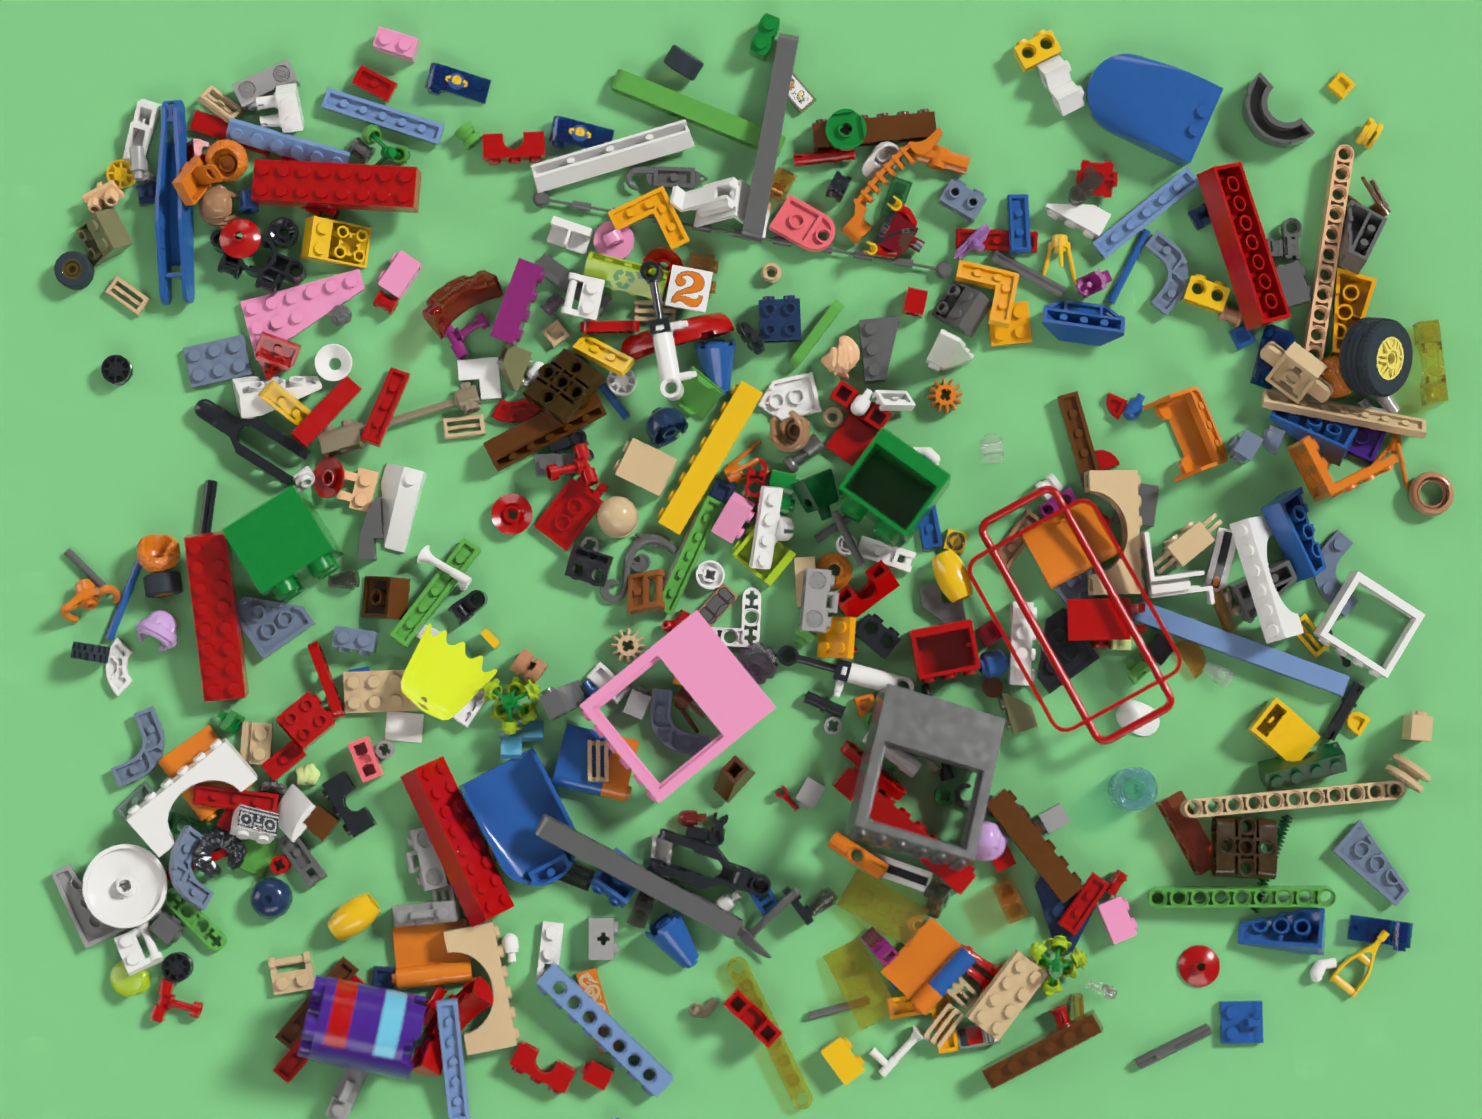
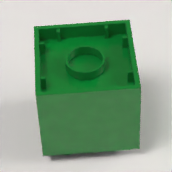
[838,427,951,548]
[222,485,343,602]

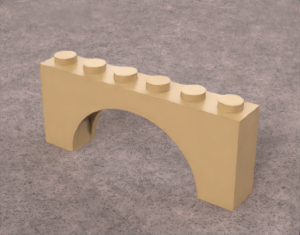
[1084,470,1144,596]
[443,920,520,1055]

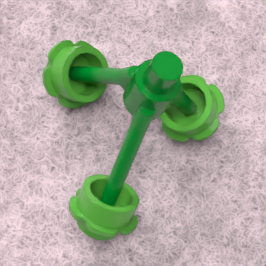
[362,124,411,165]

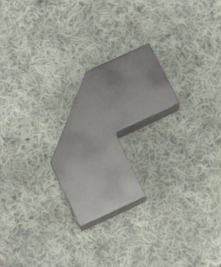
[918,584,966,624]

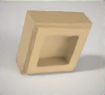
[541,319,570,348]

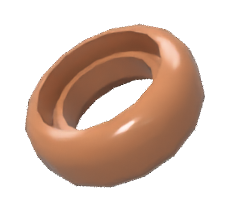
[1408,471,1454,516]

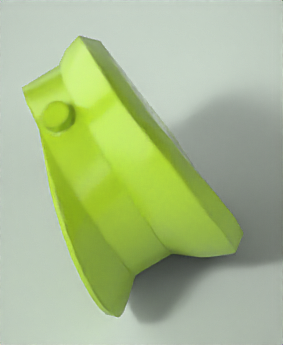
[110,960,151,997]

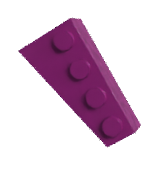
[490,258,546,346]

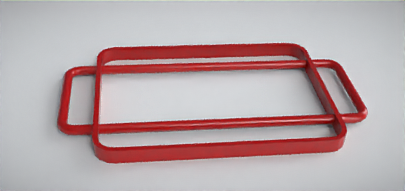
[968,485,1182,745]

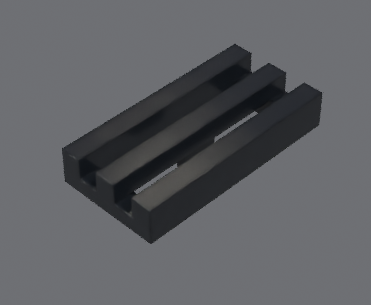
[558,863,595,891]

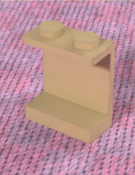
[613,438,678,498]

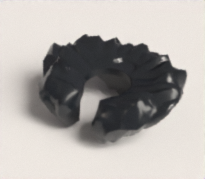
[193,829,247,878]

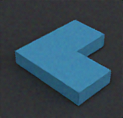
[501,720,544,759]

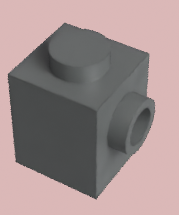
[149,911,184,944]

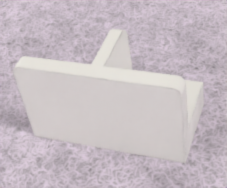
[547,216,593,255]

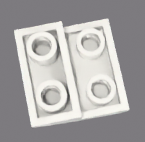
[276,784,316,842]

